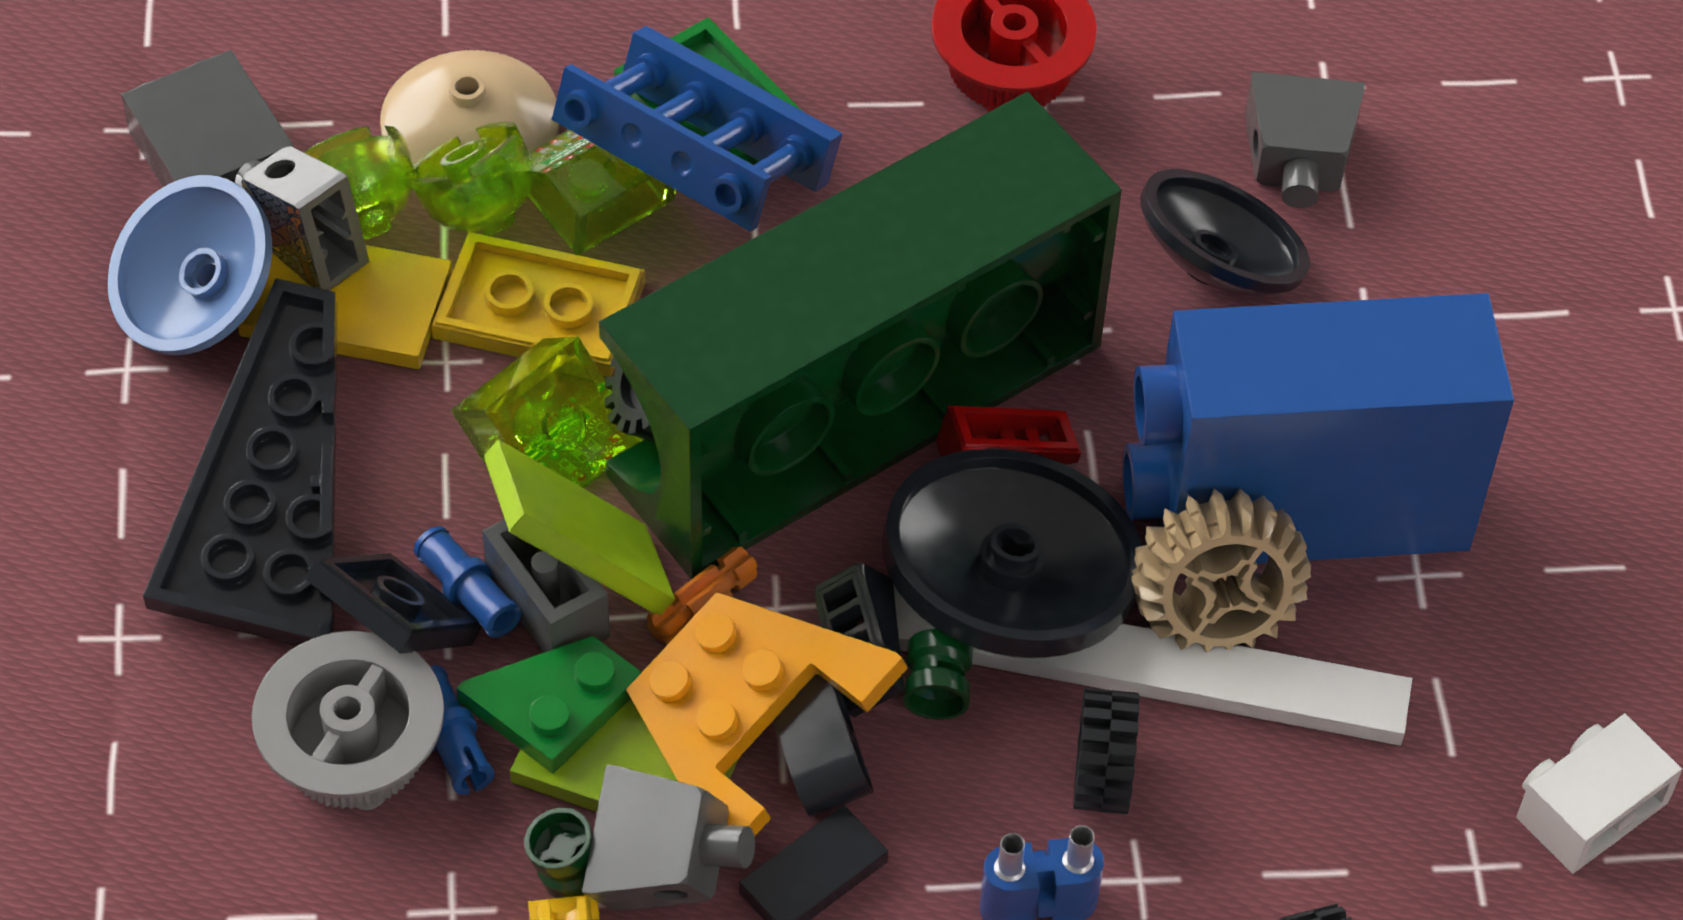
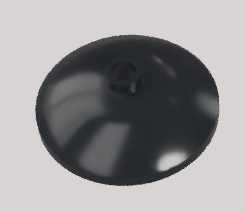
[1140,169,1310,296]

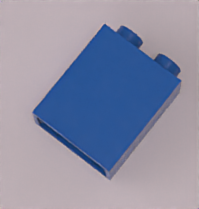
[1122,293,1514,564]

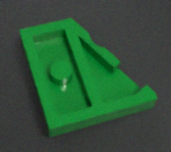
[456,636,642,774]

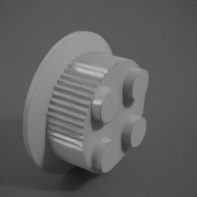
[252,631,444,810]

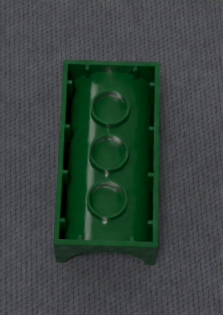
[599,91,1122,579]

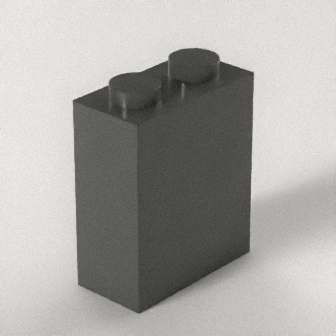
[121,50,294,187]

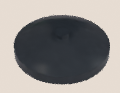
[882,448,1142,658]

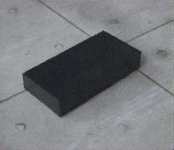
[739,805,888,920]

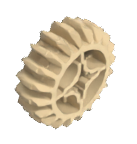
[1131,488,1311,652]

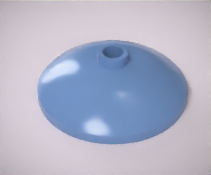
[108,175,272,355]

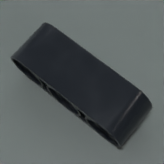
[774,674,874,818]

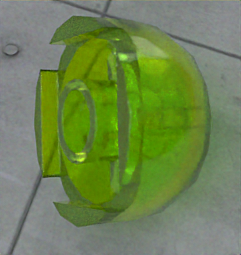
[409,121,534,235]
[304,126,414,239]

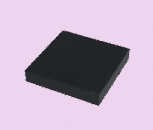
[305,553,482,654]

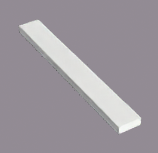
[893,584,1412,746]

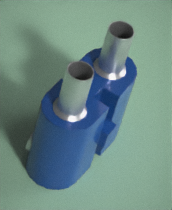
[979,825,1104,920]

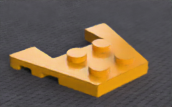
[626,592,908,837]

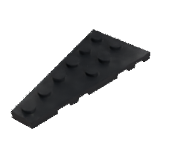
[143,278,338,646]

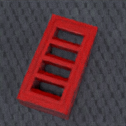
[937,406,1082,465]

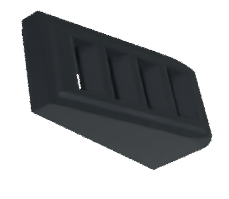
[815,563,905,717]

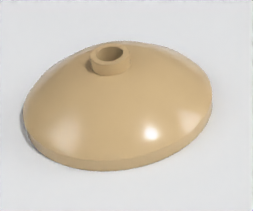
[380,50,559,194]

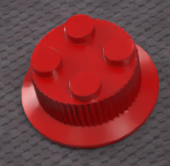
[931,0,1097,112]

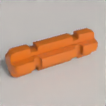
[646,546,758,645]

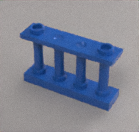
[551,26,843,232]

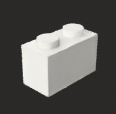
[1516,714,1682,874]

